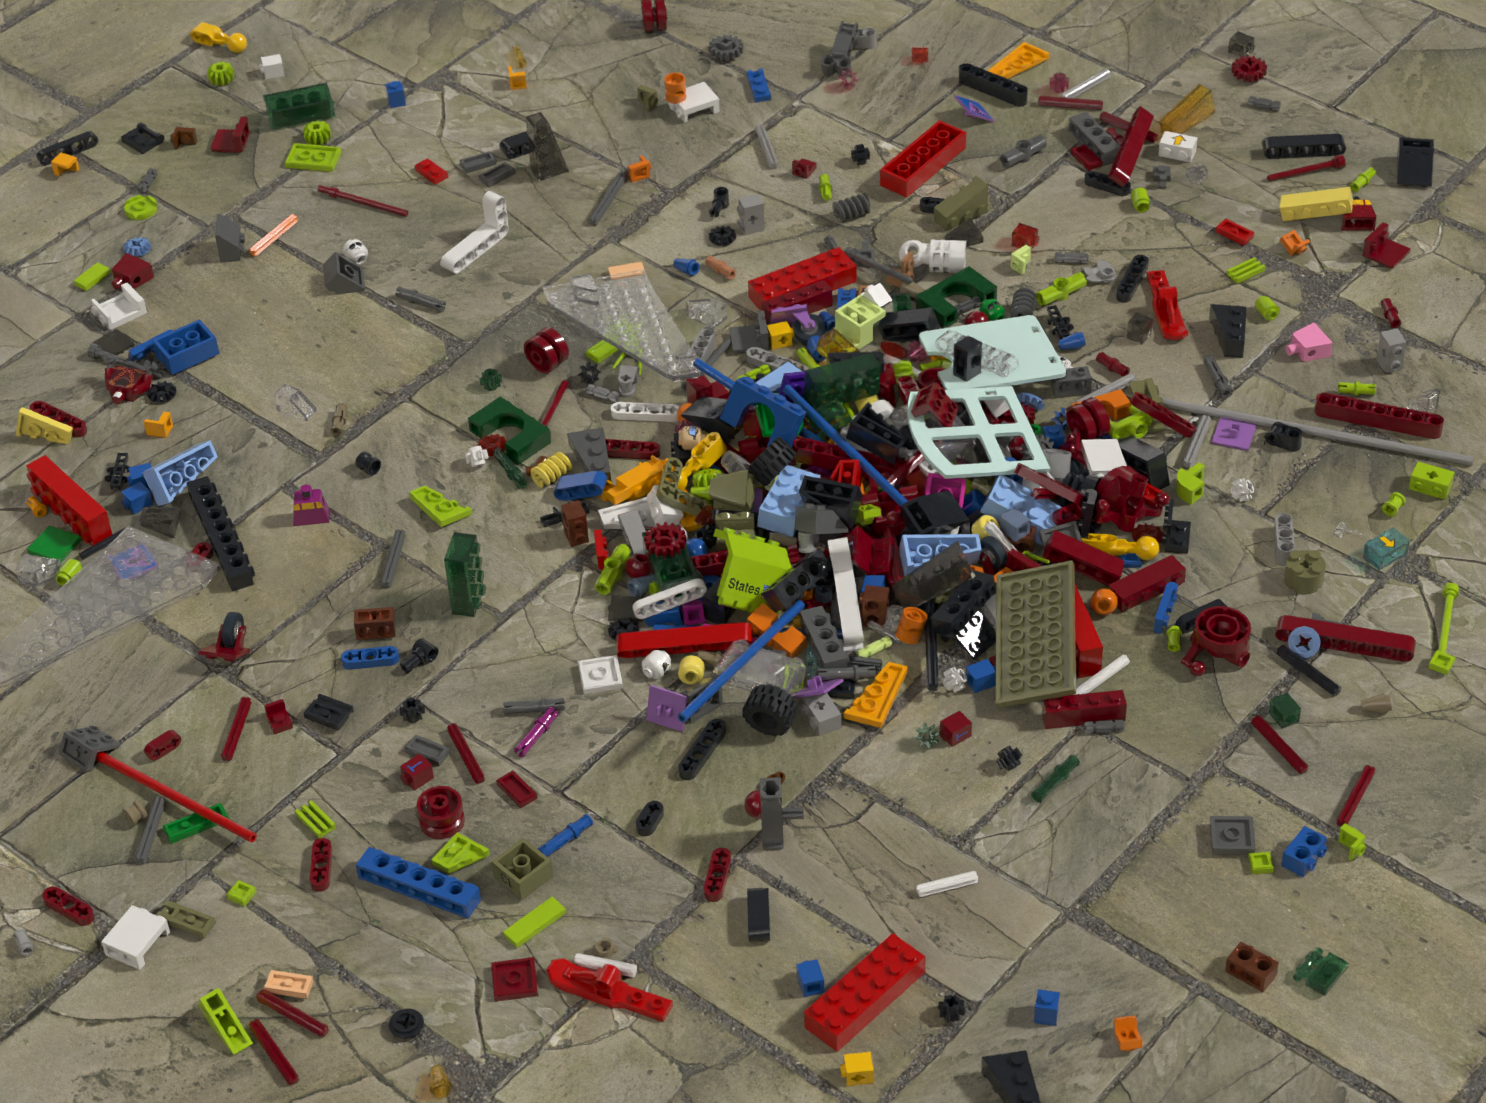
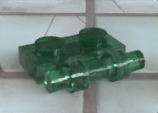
[805,398,852,439]
[1293,947,1349,996]

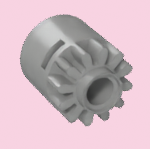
[1042,449,1071,484]

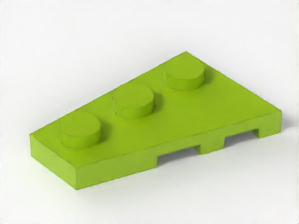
[409,486,472,527]

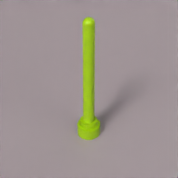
[1438,583,1459,653]

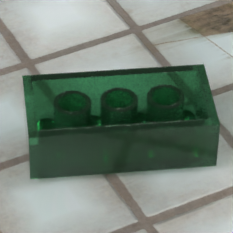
[263,83,335,129]
[803,353,881,411]
[642,525,698,602]
[444,532,486,617]

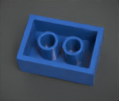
[152,319,219,375]

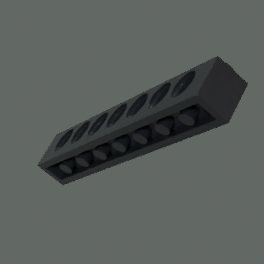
[186,476,255,592]

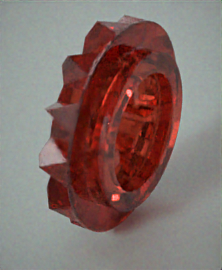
[880,341,908,359]
[478,434,507,456]
[1132,522,1163,544]

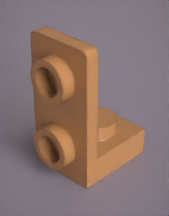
[886,252,914,288]

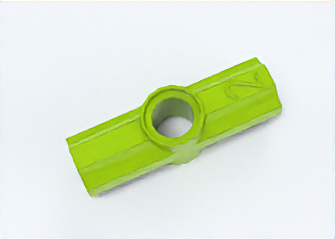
[1035,272,1087,306]
[595,544,632,595]

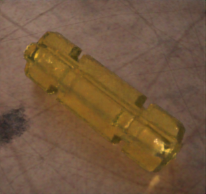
[511,45,526,68]

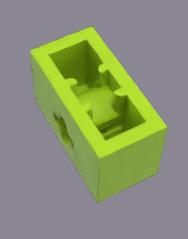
[1409,462,1455,500]

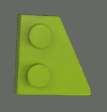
[431,832,490,874]

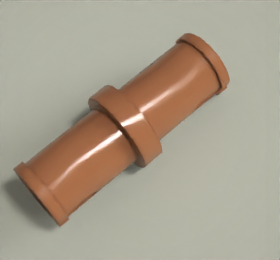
[705,256,736,280]

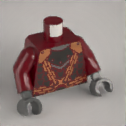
[103,354,158,404]

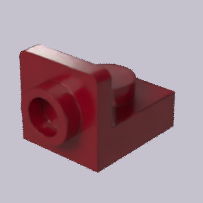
[792,158,817,179]
[874,368,896,400]
[264,699,293,735]

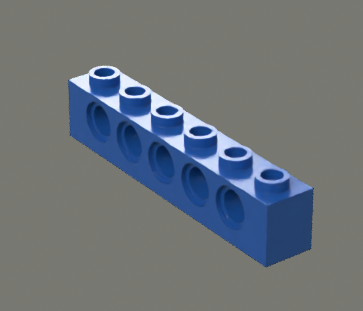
[356,847,481,919]

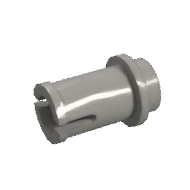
[13,929,34,956]

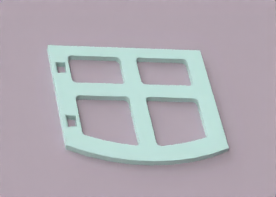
[907,386,1050,479]

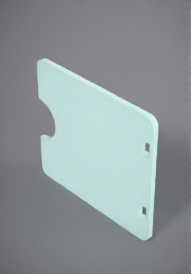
[919,315,1066,390]

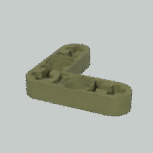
[656,457,710,518]

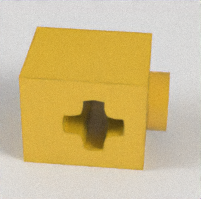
[767,321,795,350]
[840,1052,874,1086]

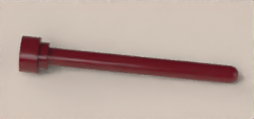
[1267,155,1346,181]

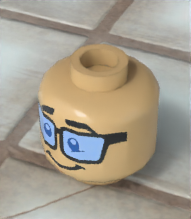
[679,426,706,450]

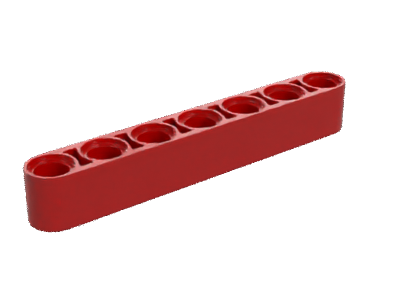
[617,622,752,658]

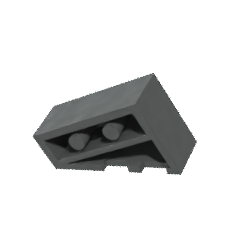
[567,428,612,485]

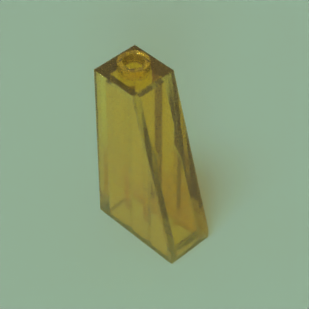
[1159,84,1215,134]

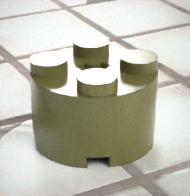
[1284,550,1326,594]

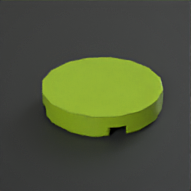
[123,195,158,220]

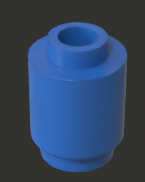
[807,336,829,362]

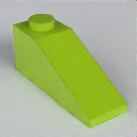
[197,988,253,1056]

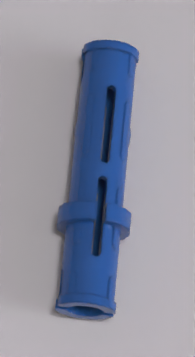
[537,814,593,857]

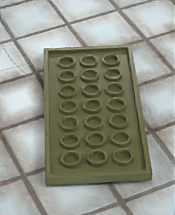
[996,561,1076,708]

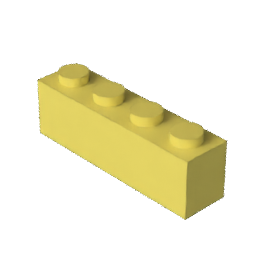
[1280,187,1353,221]

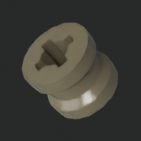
[122,800,148,826]

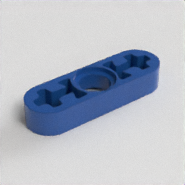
[341,646,399,670]

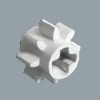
[465,446,489,467]
[1230,478,1254,502]
[942,667,967,693]

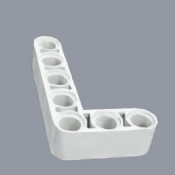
[440,191,509,274]
[828,537,864,644]

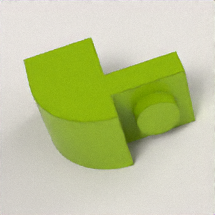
[1176,462,1205,505]

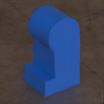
[645,601,683,627]

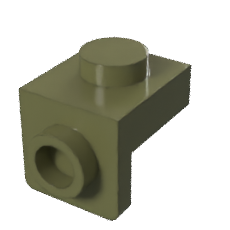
[637,85,658,111]

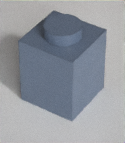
[1000,507,1030,542]

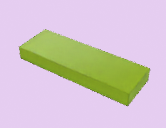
[503,896,567,948]

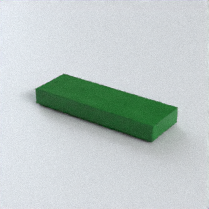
[163,802,229,844]

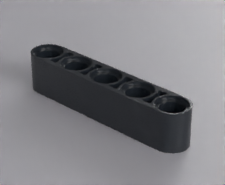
[959,63,1028,107]
[1262,133,1346,159]

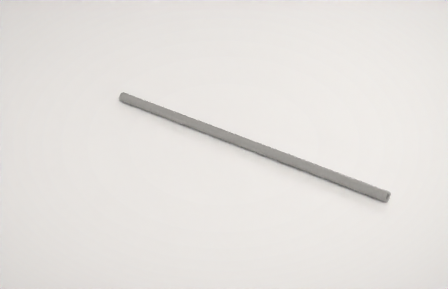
[1162,398,1474,466]

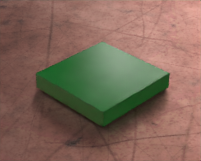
[27,525,81,565]

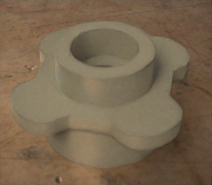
[592,939,618,959]

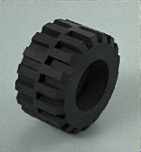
[748,437,796,487]
[742,684,798,736]

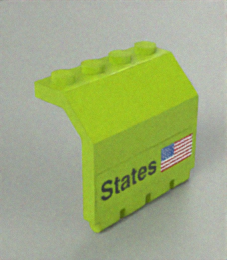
[714,527,792,613]

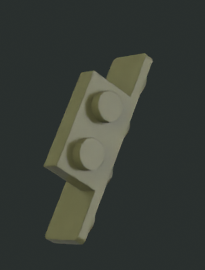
[1129,378,1164,433]

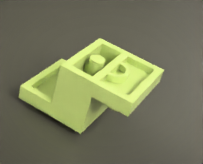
[822,295,886,353]

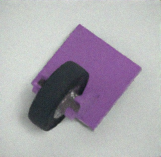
[770,304,825,345]

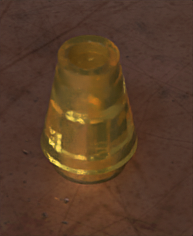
[430,1065,452,1098]

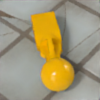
[190,22,247,53]
[665,432,727,490]
[1081,533,1159,561]

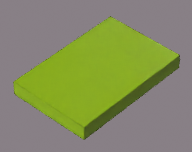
[285,143,342,172]

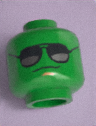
[979,299,1005,321]

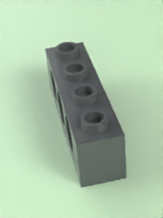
[1069,112,1120,166]
[800,606,850,668]

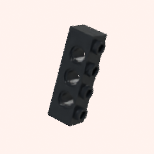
[761,548,833,612]
[931,570,996,638]

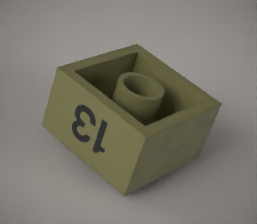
[491,838,553,900]

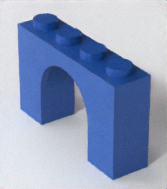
[720,376,807,447]

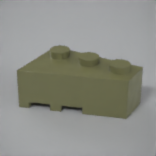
[934,176,988,231]

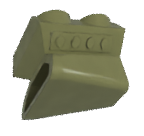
[709,470,755,512]
[715,512,755,552]

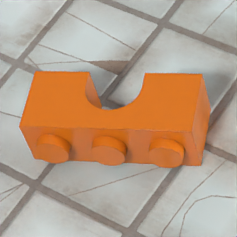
[1071,389,1131,421]
[747,603,807,662]

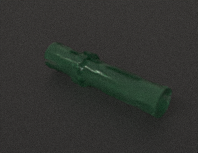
[493,448,527,489]
[1031,755,1080,803]

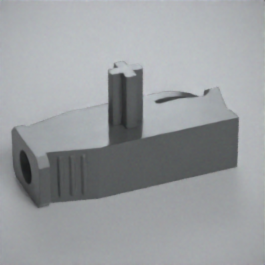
[760,777,804,851]

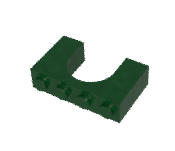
[916,266,997,329]
[468,396,551,465]

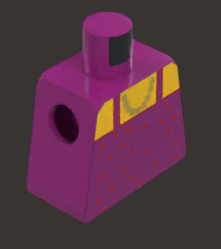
[293,484,329,526]

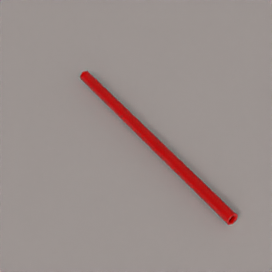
[95,751,257,843]

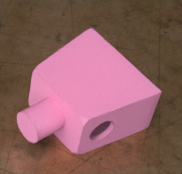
[1286,322,1333,362]

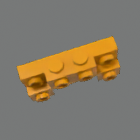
[598,455,674,505]

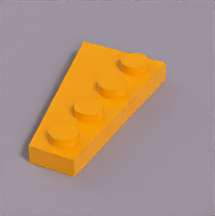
[988,42,1050,79]
[843,662,908,728]

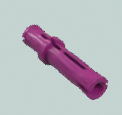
[514,707,559,757]

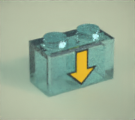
[1363,527,1410,570]

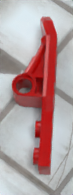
[1147,270,1188,340]
[546,958,673,1022]

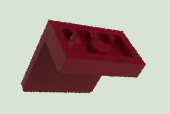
[211,117,250,153]
[1362,222,1410,269]
[911,382,958,427]
[851,527,895,576]

